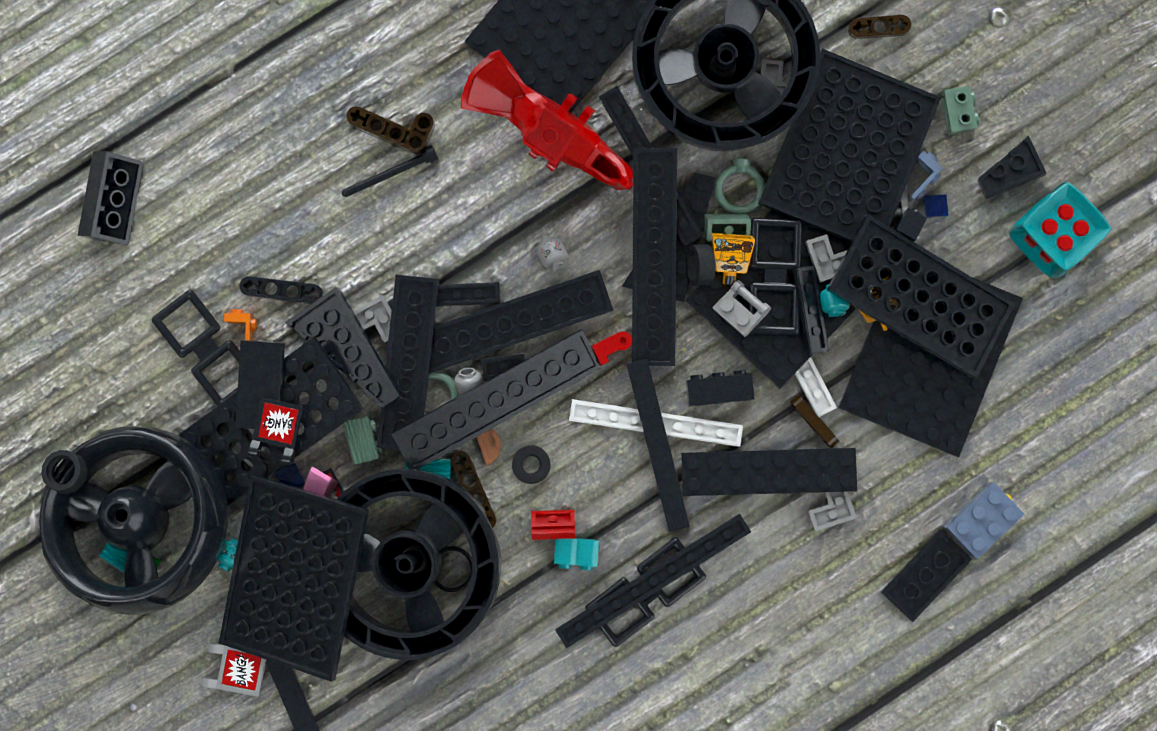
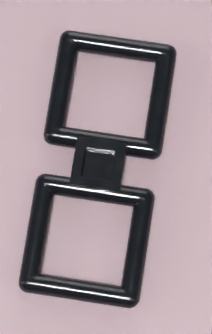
[748,218,803,335]
[151,289,240,406]
[585,537,706,647]

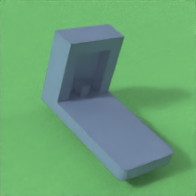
[908,151,943,202]

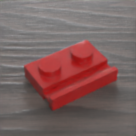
[531,510,575,540]

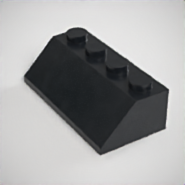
[77,151,144,245]

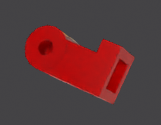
[591,331,632,366]

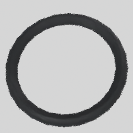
[435,546,472,592]

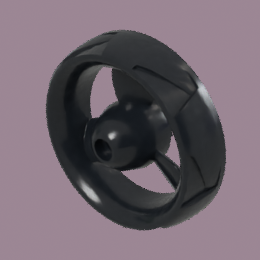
[632,0,820,152]
[39,426,228,615]
[337,469,502,660]

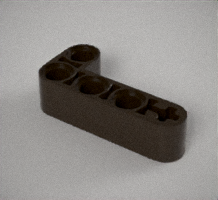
[346,106,435,155]

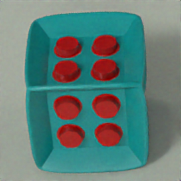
[1008,182,1112,279]

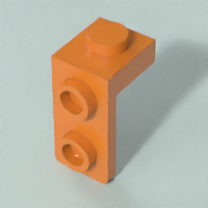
[224,309,257,341]

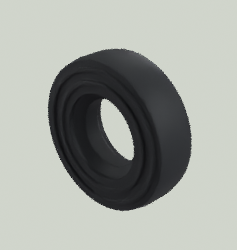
[512,445,551,484]

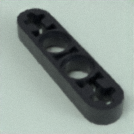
[239,276,324,304]

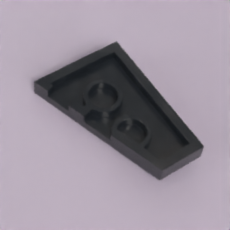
[977,135,1047,199]

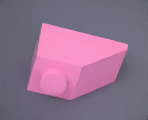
[303,467,338,497]

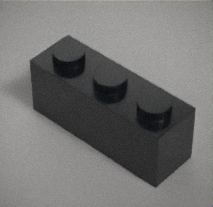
[686,370,755,407]

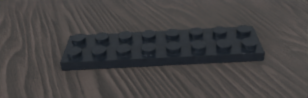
[376,274,439,450]
[681,448,857,496]

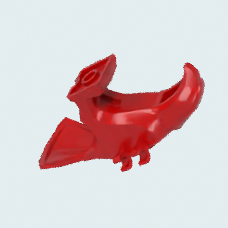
[460,50,633,190]

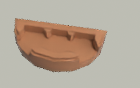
[476,429,501,466]

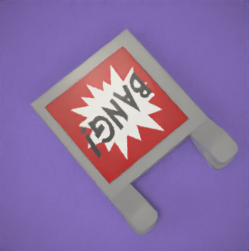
[201,642,266,697]

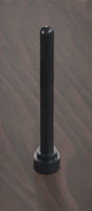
[341,145,439,197]

